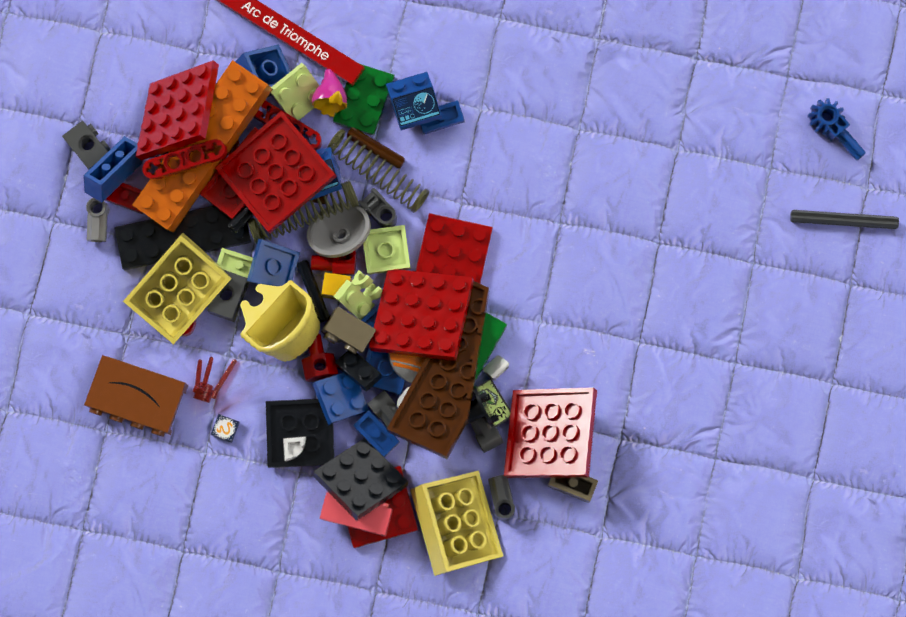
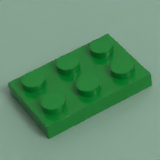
[333,64,395,136]

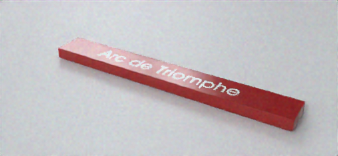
[216,0,365,86]

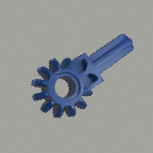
[807,98,866,160]

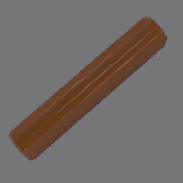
[347,127,405,169]

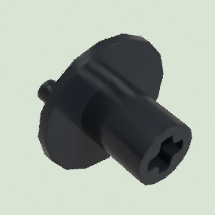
[466,386,499,427]

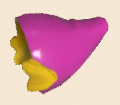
[312,69,347,117]

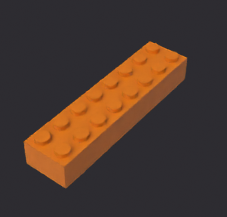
[132,60,273,233]

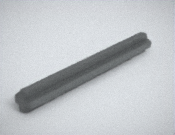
[790,210,899,229]

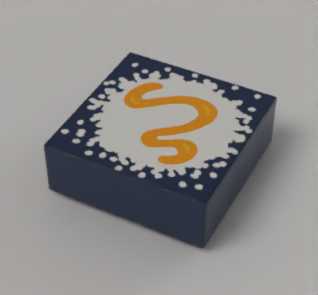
[211,414,240,443]

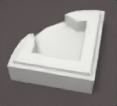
[283,437,306,461]

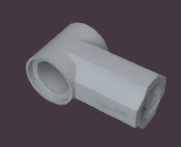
[86,198,109,242]

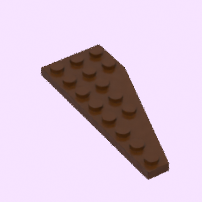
[387,281,490,459]

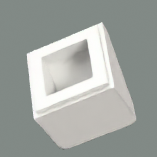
[483,355,509,381]

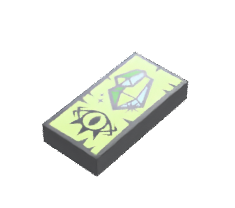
[473,379,511,427]

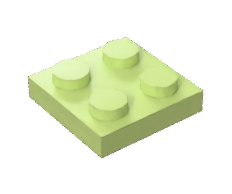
[271,63,319,120]
[363,225,411,275]

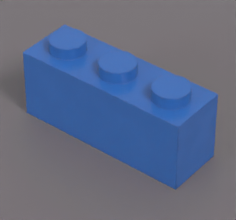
[83,136,142,202]

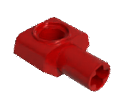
[311,250,357,275]
[301,333,338,382]

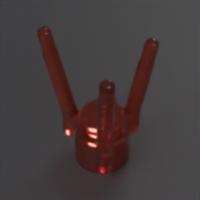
[193,357,237,403]

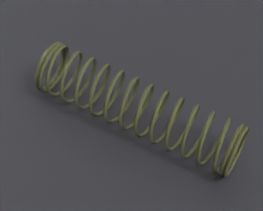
[327,129,429,213]

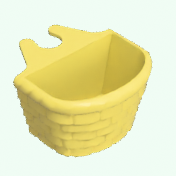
[240,280,320,362]

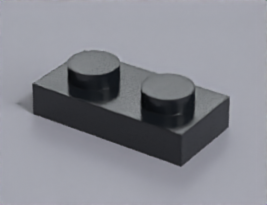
[335,351,382,392]

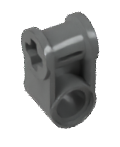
[358,188,397,228]

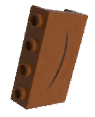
[84,355,189,437]

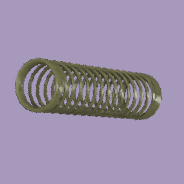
[248,180,359,244]

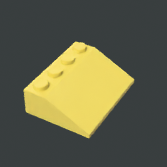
[123,233,232,345]
[410,471,503,576]

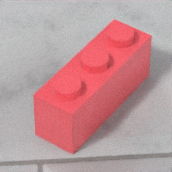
[320,492,393,537]

